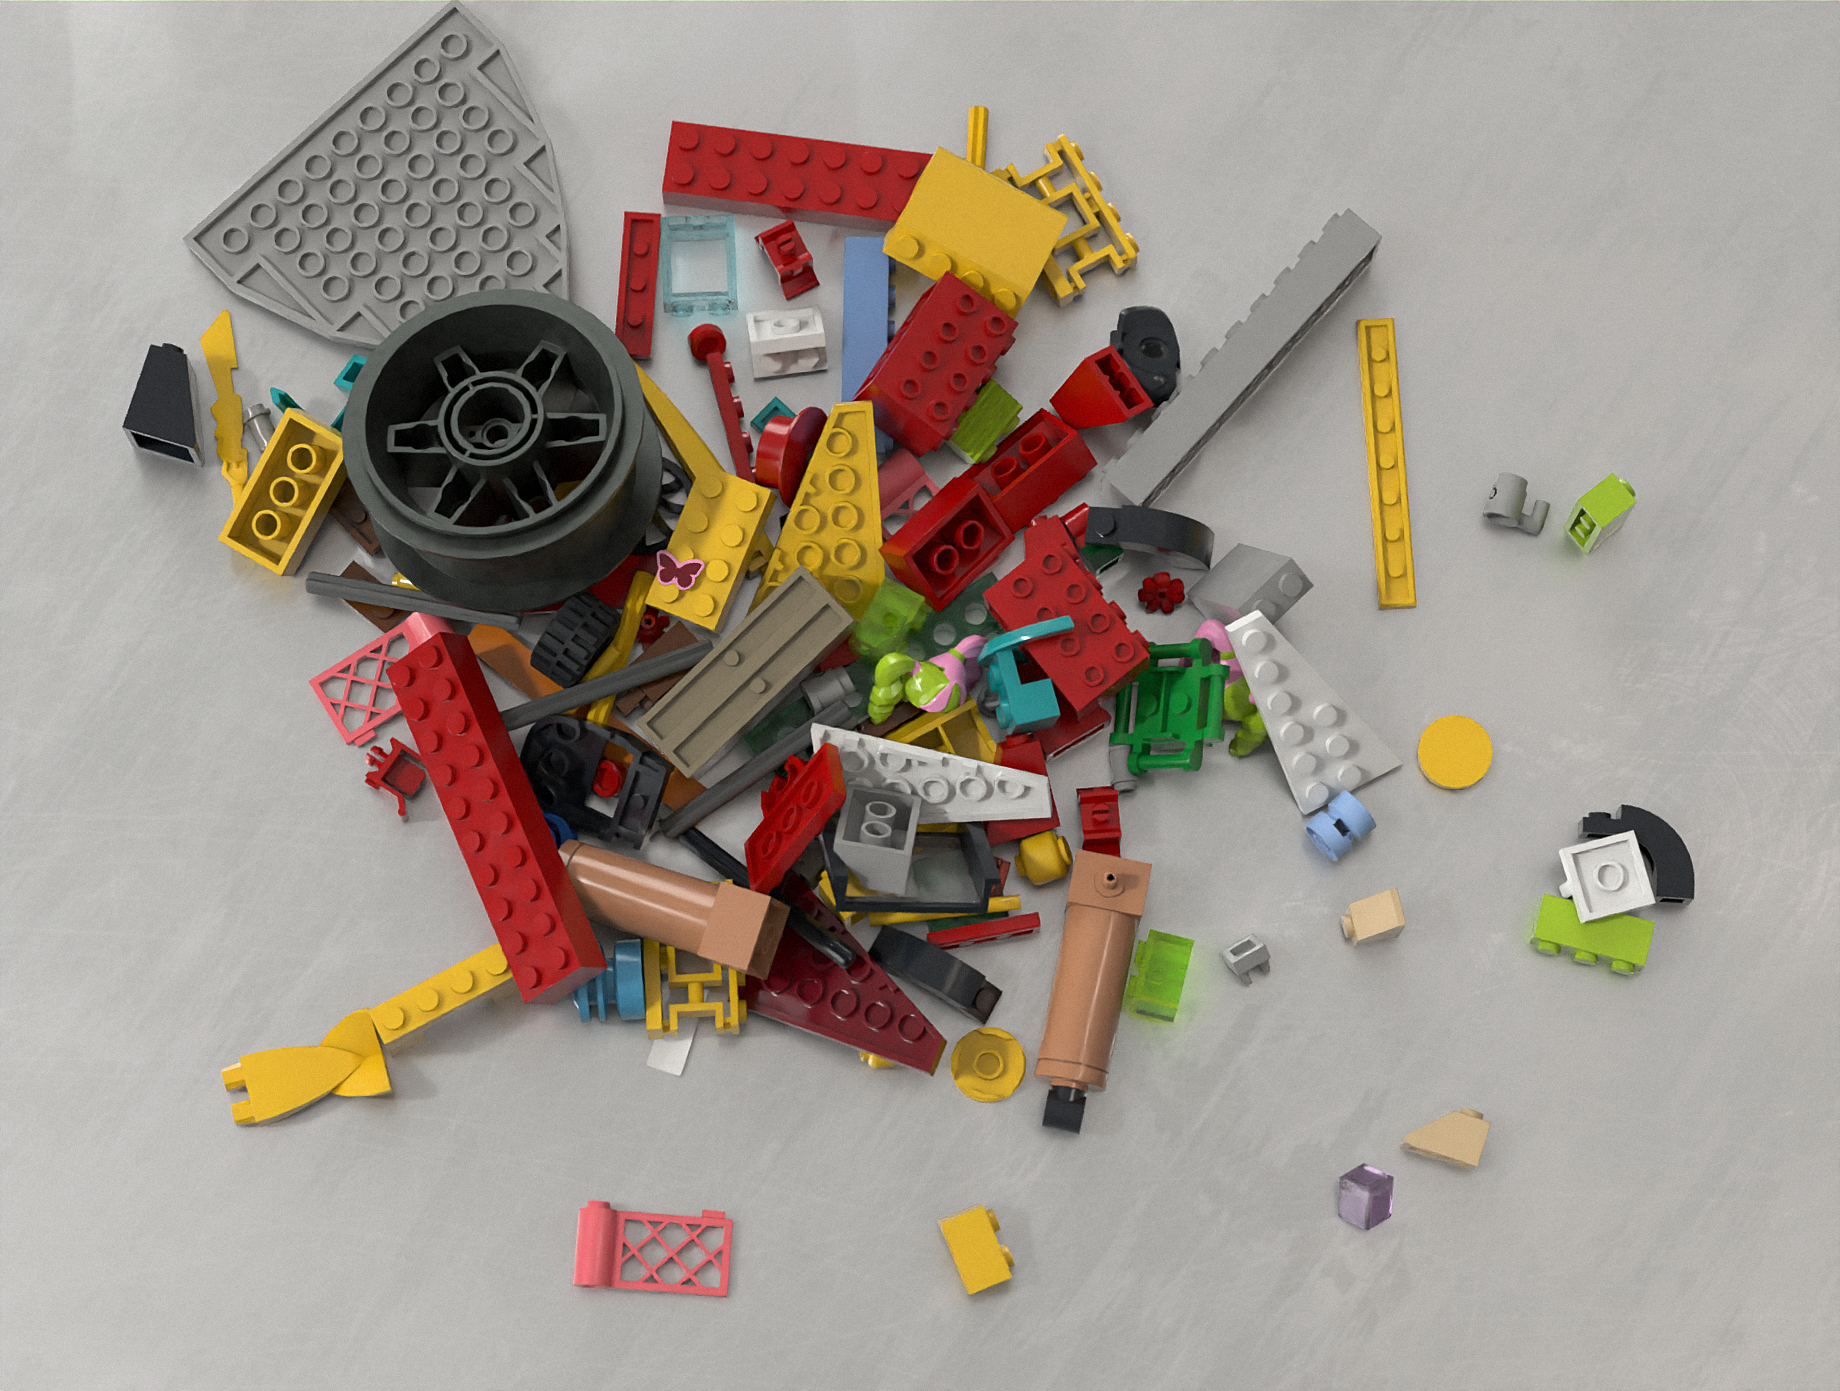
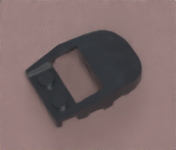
[519,714,676,851]

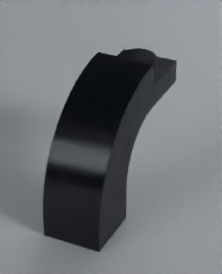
[1084,505,1215,570]
[1578,804,1695,905]
[868,925,1003,1025]

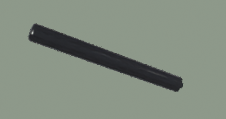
[679,826,858,969]

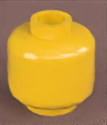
[1014,831,1073,885]

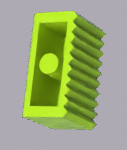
[944,378,1023,464]

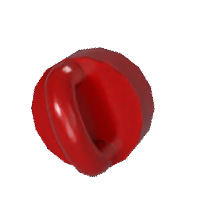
[687,323,727,362]
[593,758,627,798]

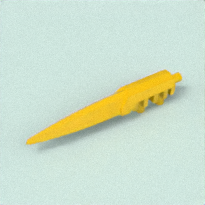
[630,357,774,580]

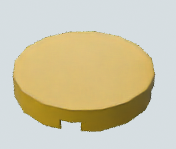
[1417,715,1493,790]
[951,1027,1026,1103]

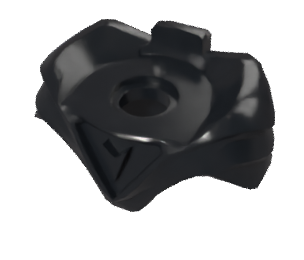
[1109,305,1181,408]

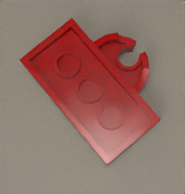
[744,741,847,895]

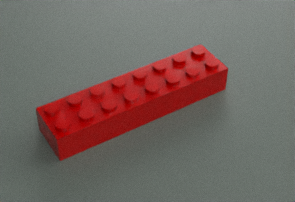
[662,121,965,233]

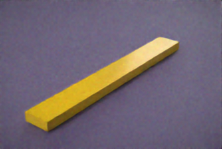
[1356,318,1417,610]

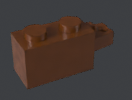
[615,621,699,719]

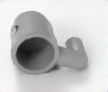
[1483,473,1550,534]
[799,665,858,730]

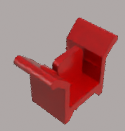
[754,218,820,301]
[364,737,427,823]
[1076,786,1122,858]

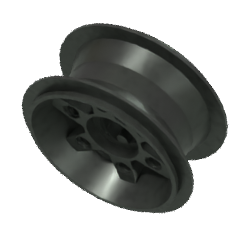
[342,289,663,614]

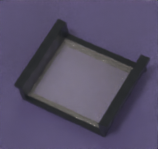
[814,817,1001,914]

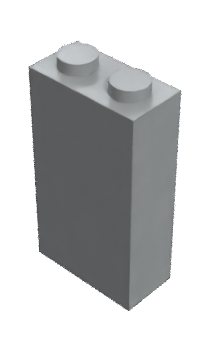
[1186,543,1314,625]

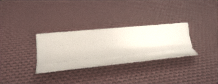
[646,966,709,1076]

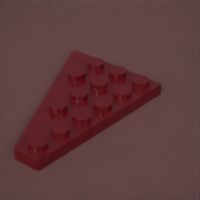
[727,867,948,1077]

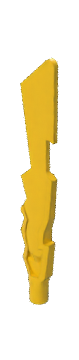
[200,310,249,506]

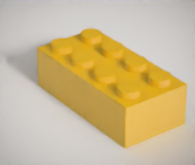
[217,407,348,576]
[645,463,777,635]

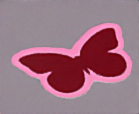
[657,550,705,590]

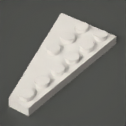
[1225,610,1403,815]
[811,723,1052,828]

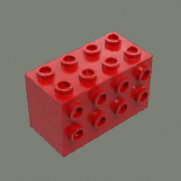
[850,270,1019,458]
[983,538,1151,723]

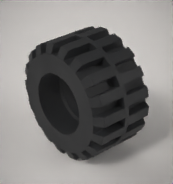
[530,590,622,689]

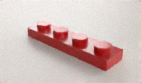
[615,211,662,360]
[706,351,763,487]

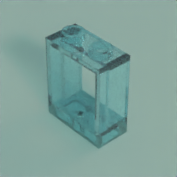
[660,214,738,317]

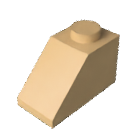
[1341,888,1406,947]
[1401,1108,1491,1171]

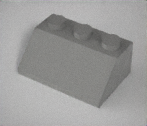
[833,784,922,895]

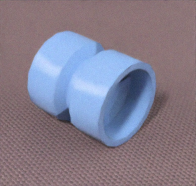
[1304,790,1377,862]

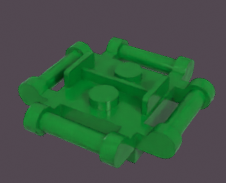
[1109,638,1230,775]

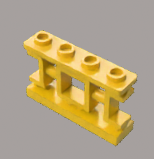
[990,134,1140,309]
[643,879,747,1040]

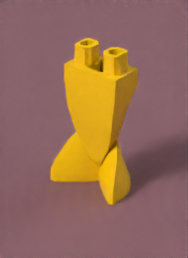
[221,1007,393,1128]

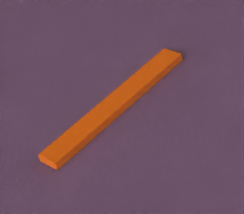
[467,623,707,828]

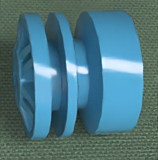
[573,938,646,1023]

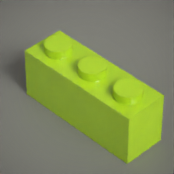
[1563,473,1637,555]
[1529,893,1655,975]

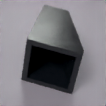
[122,343,205,467]

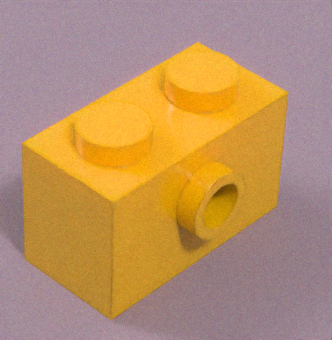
[938,1203,1015,1295]

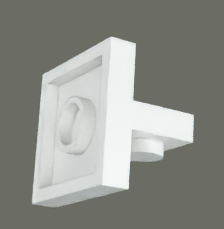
[746,304,828,378]
[1559,830,1656,924]

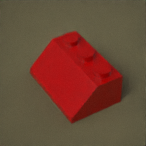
[958,408,1098,535]
[878,477,1015,613]

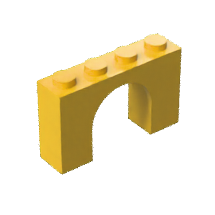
[367,942,519,1057]

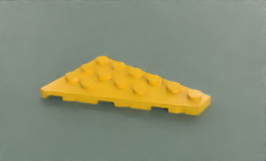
[745,400,889,627]

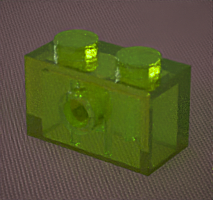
[849,577,928,665]
[1125,929,1194,1022]

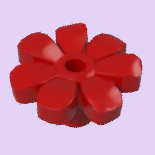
[1138,572,1185,614]
[633,607,670,651]

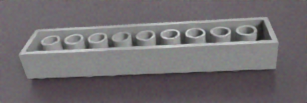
[1100,208,1382,508]

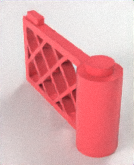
[877,447,1000,594]
[309,612,456,748]
[573,1200,733,1297]

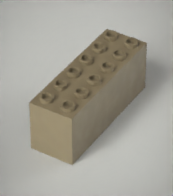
[635,565,861,780]

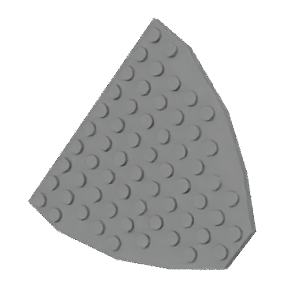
[182,0,569,350]

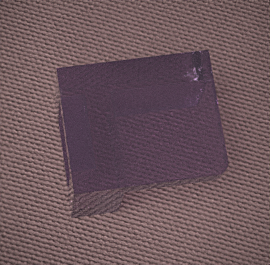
[1338,1163,1394,1231]

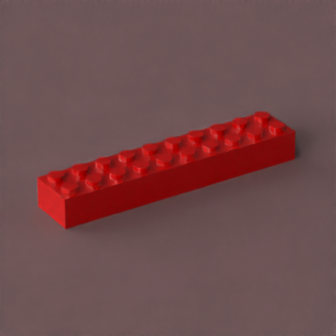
[385,631,608,1005]

